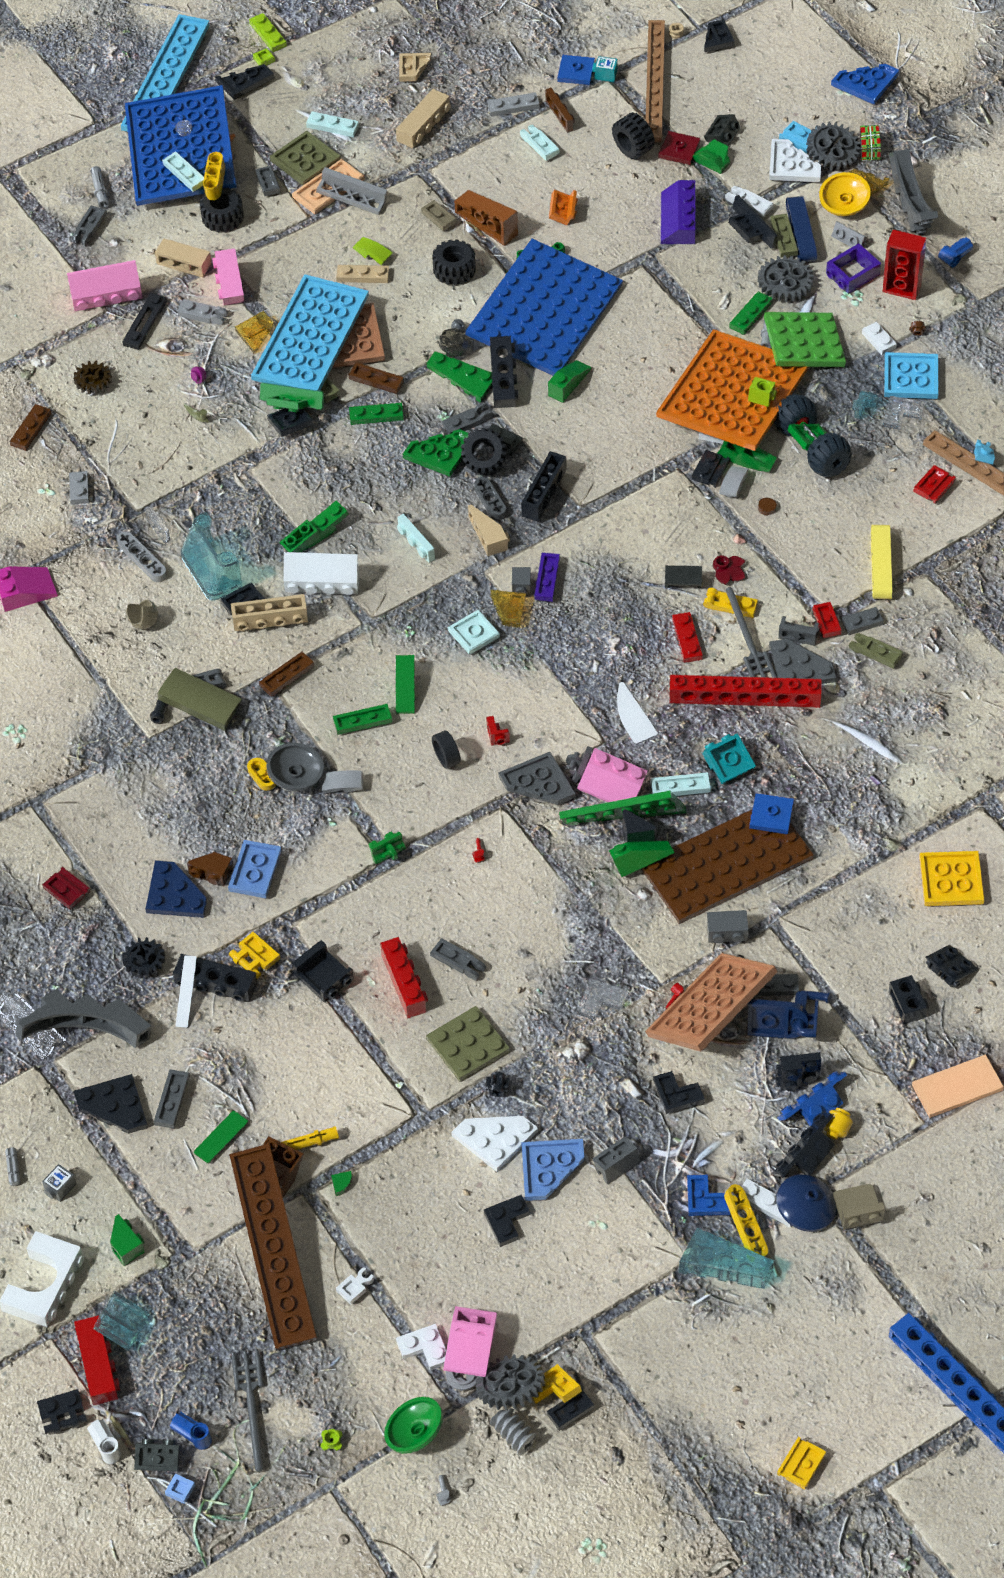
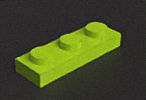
[249,13,287,52]

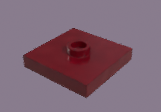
[658,131,700,165]

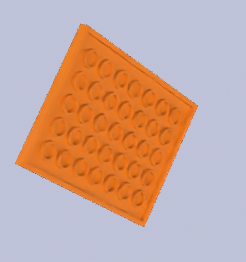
[656,329,809,451]

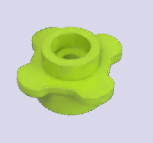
[321,1429,342,1451]

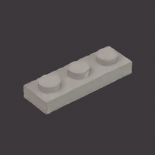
[487,92,540,117]

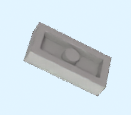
[69,471,89,505]

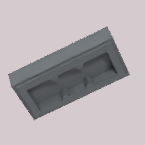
[255,166,281,197]

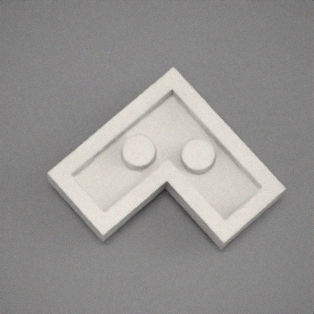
[396,1324,446,1371]

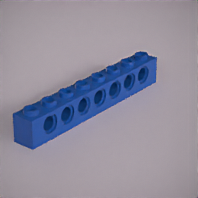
[889,1313,1004,1454]

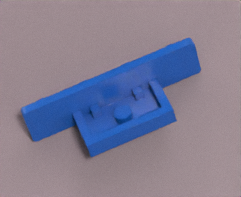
[777,1071,847,1126]

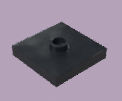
[267,408,314,437]

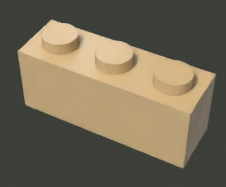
[155,238,212,278]

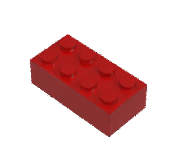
[882,230,927,300]

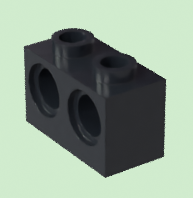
[888,975,929,1025]

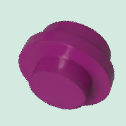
[191,366,207,384]

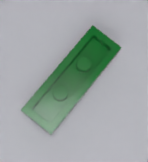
[729,291,773,335]
[349,402,404,425]
[333,703,392,735]

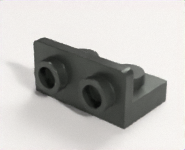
[704,114,740,146]
[484,424,523,456]
[134,1439,181,1472]

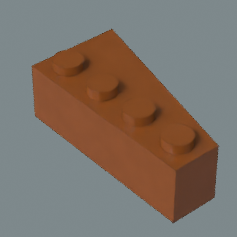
[454,190,518,246]

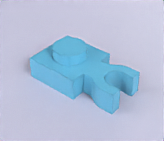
[974,439,995,465]

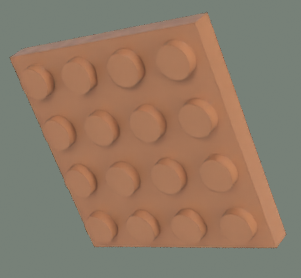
[332,303,385,368]

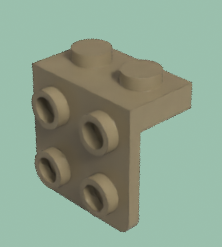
[833,1184,885,1230]

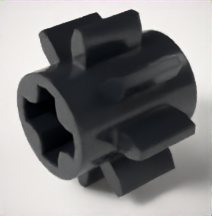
[485,1072,510,1097]

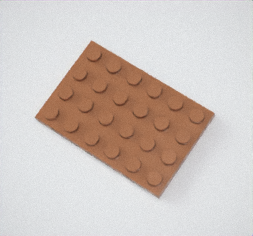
[645,953,778,1052]

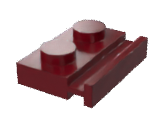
[42,866,90,910]

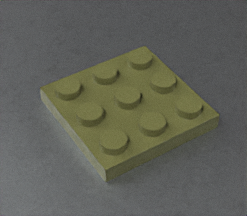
[270,131,341,186]
[426,1006,510,1082]

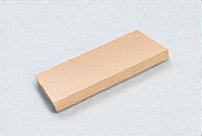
[292,159,365,214]
[912,1054,1004,1118]

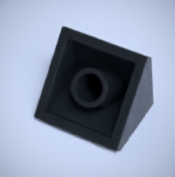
[622,809,657,843]

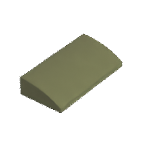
[157,668,242,731]

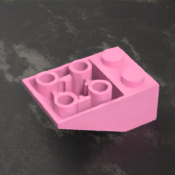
[443,1306,497,1377]

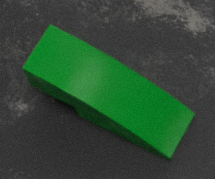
[717,441,777,472]
[396,655,415,714]

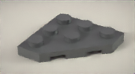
[769,639,836,684]
[498,752,575,805]

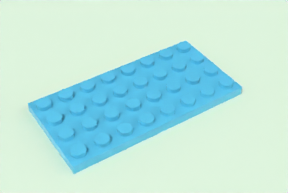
[251,274,369,391]

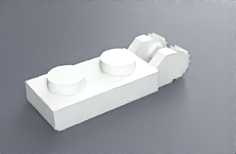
[725,186,773,218]

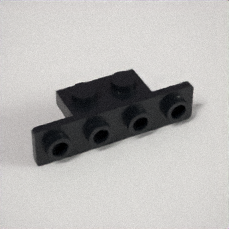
[728,195,778,249]
[773,1112,835,1177]

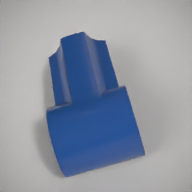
[938,237,973,268]
[170,1412,212,1450]

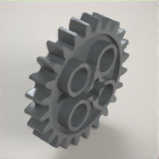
[806,121,861,171]
[757,255,814,302]
[475,1354,545,1410]

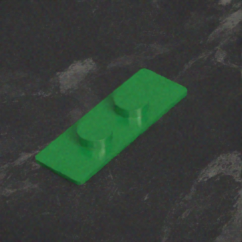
[194,1111,248,1163]

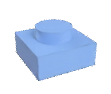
[165,1474,195,1504]

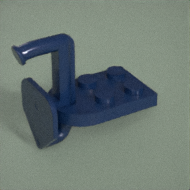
[747,991,831,1041]

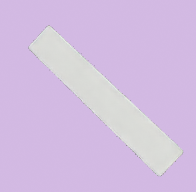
[176,955,197,1028]

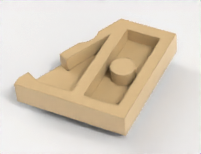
[399,53,431,82]

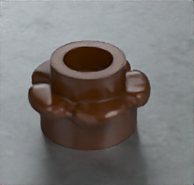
[909,321,927,336]

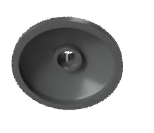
[266,743,324,791]

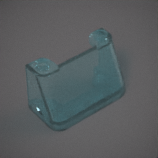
[181,512,242,600]

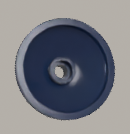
[776,1174,837,1232]

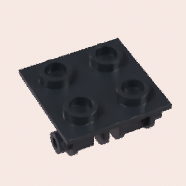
[926,944,978,988]

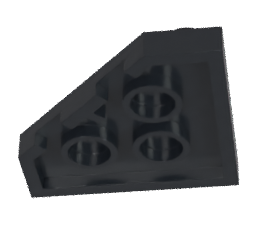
[74,1074,148,1134]

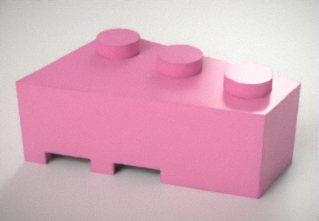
[212,248,244,306]

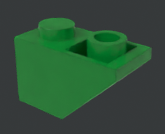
[110,1214,145,1266]

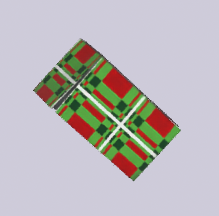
[860,125,881,161]

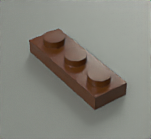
[545,87,575,133]
[348,362,404,394]
[10,404,52,451]
[259,651,315,697]

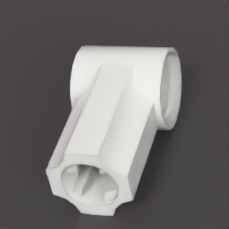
[87,1419,121,1464]

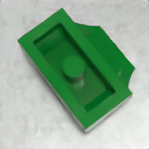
[693,139,730,174]

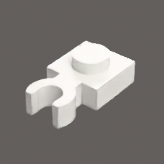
[336,1267,374,1305]

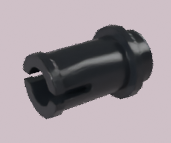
[150,700,168,724]

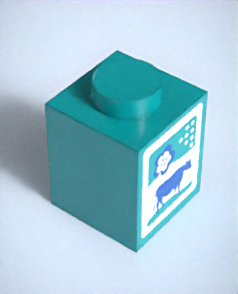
[592,56,618,82]

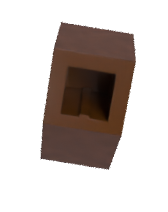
[187,852,234,887]

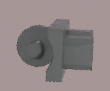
[566,746,593,783]

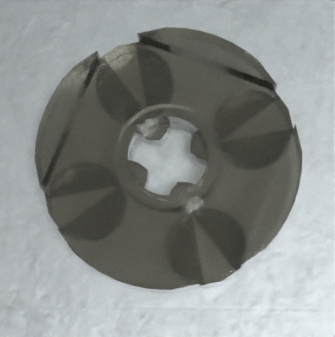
[438,328,474,358]

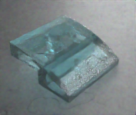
[93,1291,150,1351]

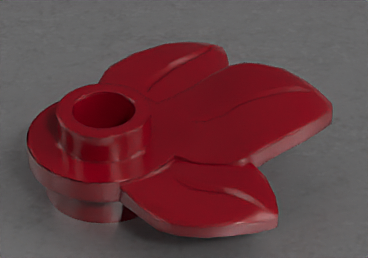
[713,555,745,585]

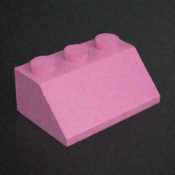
[577,748,647,802]

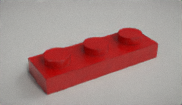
[672,612,703,663]

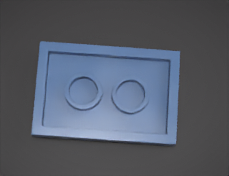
[228,840,282,898]

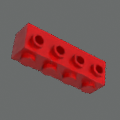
[380,937,428,1019]

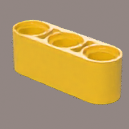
[203,152,226,200]

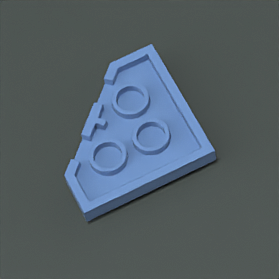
[521,1139,584,1201]

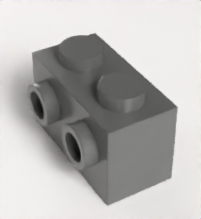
[707,910,748,943]

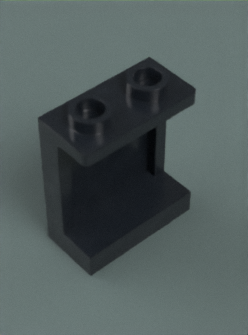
[291,940,354,1003]

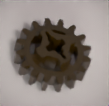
[73,361,112,395]

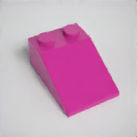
[0,566,58,612]

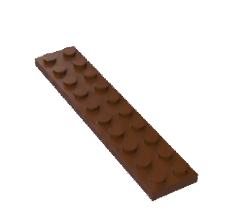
[229,1143,318,1351]

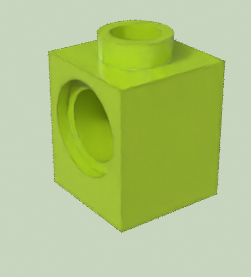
[748,377,777,407]

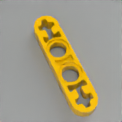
[724,1184,768,1262]

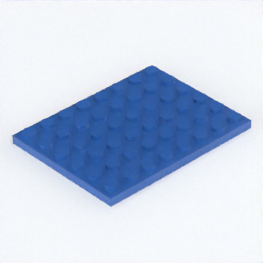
[125,85,237,206]
[465,238,623,376]

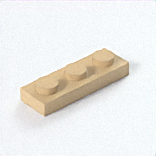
[336,265,389,283]

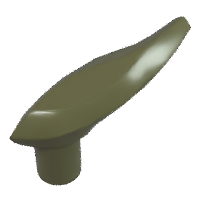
[184,403,209,422]

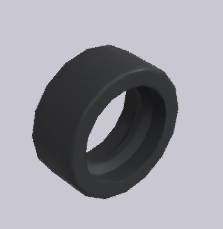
[432,730,461,769]

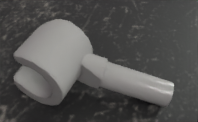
[436,1475,451,1506]

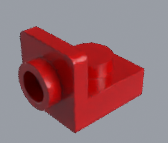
[486,716,510,746]

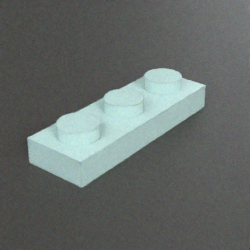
[306,111,359,137]
[162,151,204,192]
[397,514,435,563]
[651,772,710,796]

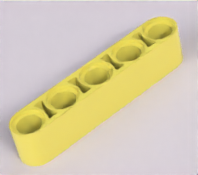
[871,525,892,599]

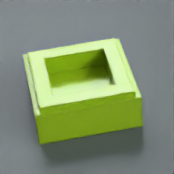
[253,48,275,66]

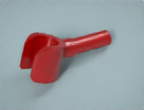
[472,838,485,863]
[665,982,684,1009]

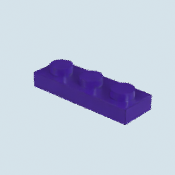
[534,552,560,602]

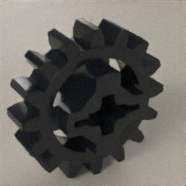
[122,937,166,978]

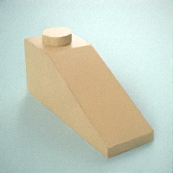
[468,505,510,556]

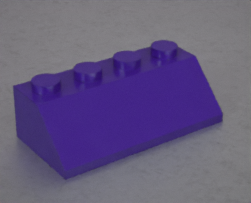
[661,180,695,244]

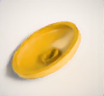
[819,172,871,216]

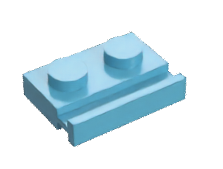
[779,121,811,154]

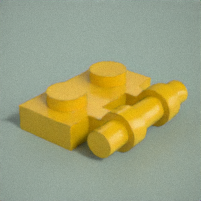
[229,932,280,979]

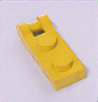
[703,588,758,618]

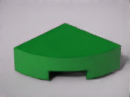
[331,1171,352,1196]

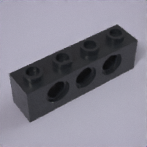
[490,336,518,408]
[521,451,567,522]
[173,953,257,1002]

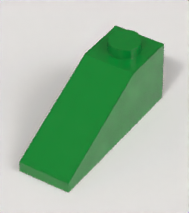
[548,360,592,403]
[609,841,674,878]

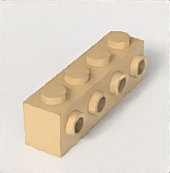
[231,594,308,631]

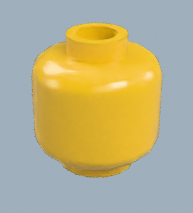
[824,1108,853,1140]

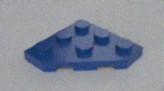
[831,64,900,104]

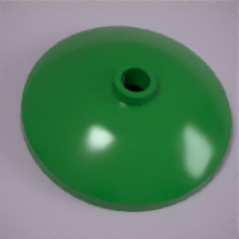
[384,1397,443,1454]

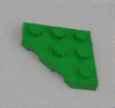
[402,429,468,477]

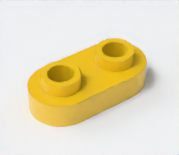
[247,758,276,791]

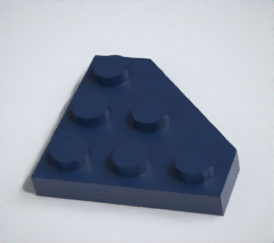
[145,860,207,918]

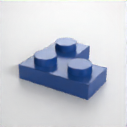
[687,1175,730,1216]

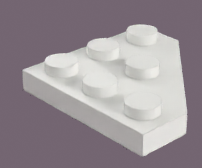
[769,139,821,182]
[451,1116,538,1172]

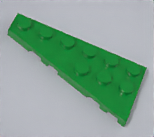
[559,790,687,825]

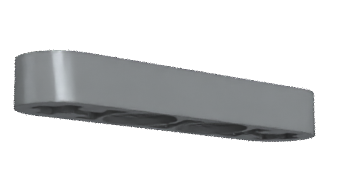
[117,532,167,582]

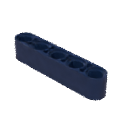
[786,196,817,262]

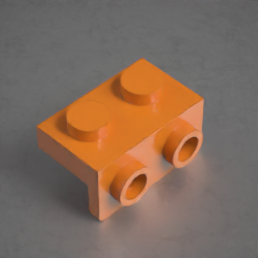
[549,189,578,225]

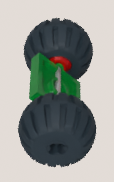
[774,394,852,477]

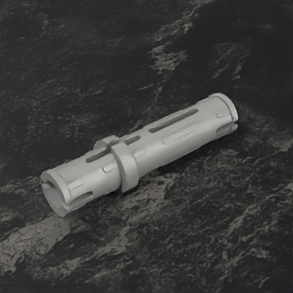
[90,166,109,209]

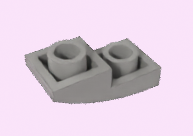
[719,466,749,497]
[322,770,363,794]

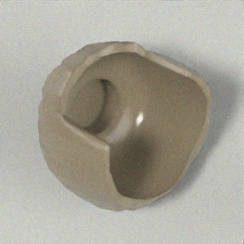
[126,599,158,630]

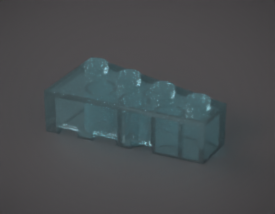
[679,1228,774,1289]

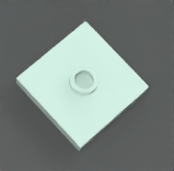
[448,610,500,655]

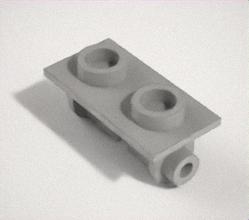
[831,221,868,247]

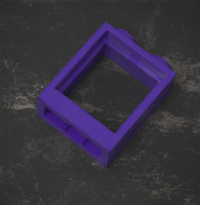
[826,243,881,294]

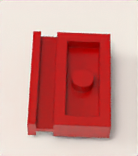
[913,465,956,504]

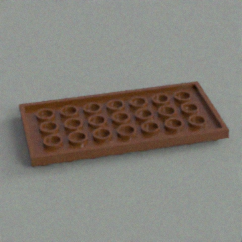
[641,809,814,924]

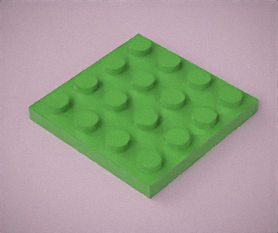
[764,312,846,367]

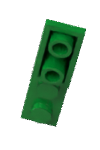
[279,500,349,553]

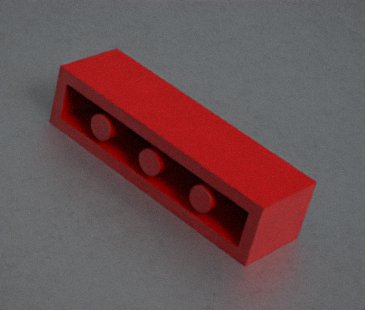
[74,1315,120,1406]

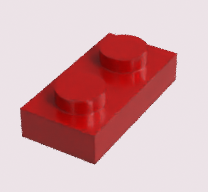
[812,602,841,638]

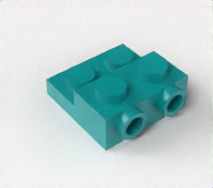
[702,733,756,784]

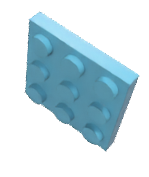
[884,352,938,399]

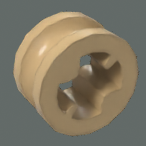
[669,23,684,39]

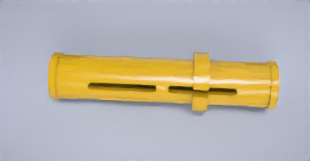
[282,1126,339,1150]

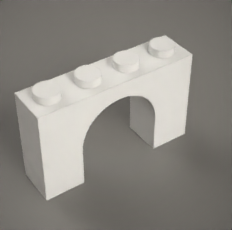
[0,1231,84,1327]

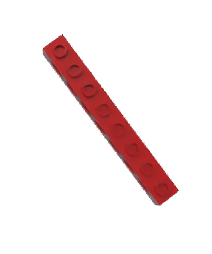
[669,675,821,708]

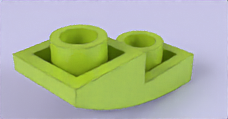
[353,237,393,265]

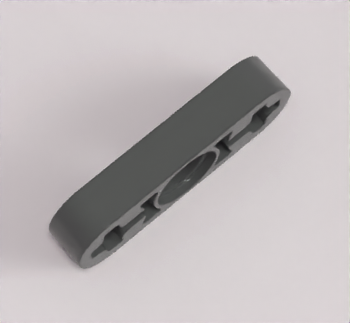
[474,477,506,520]

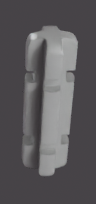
[5,1147,21,1186]

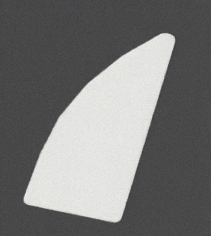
[617,682,658,744]

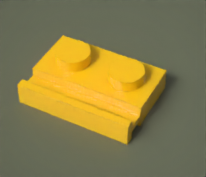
[777,1436,826,1490]

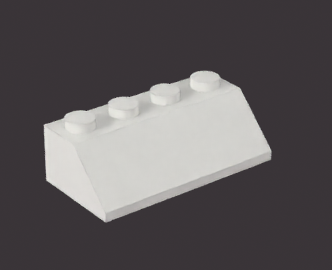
[284,552,360,595]

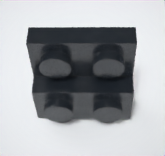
[775,1052,822,1091]

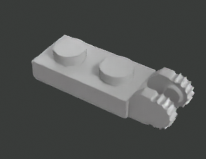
[177,299,228,325]

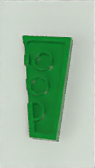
[427,351,493,403]

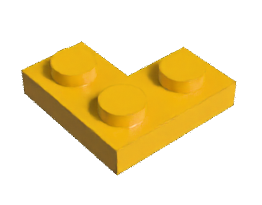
[531,1364,582,1404]

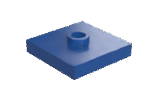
[557,55,595,85]
[749,793,794,834]

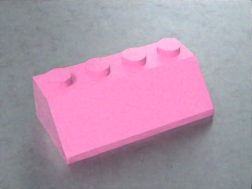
[67,260,142,311]

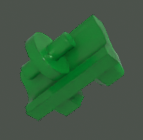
[368,831,406,864]

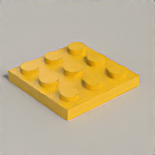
[919,851,984,906]

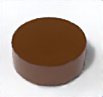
[758,497,776,516]

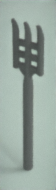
[726,587,777,678]
[232,1348,264,1472]

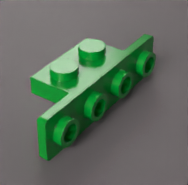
[260,383,324,412]

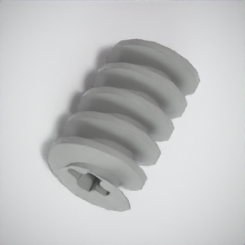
[490,1408,536,1456]

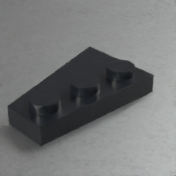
[215,64,275,100]

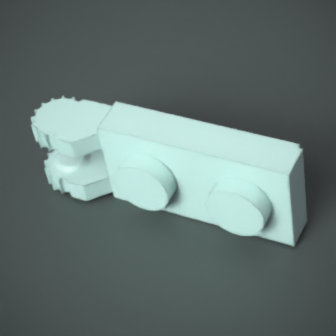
[520,125,559,161]

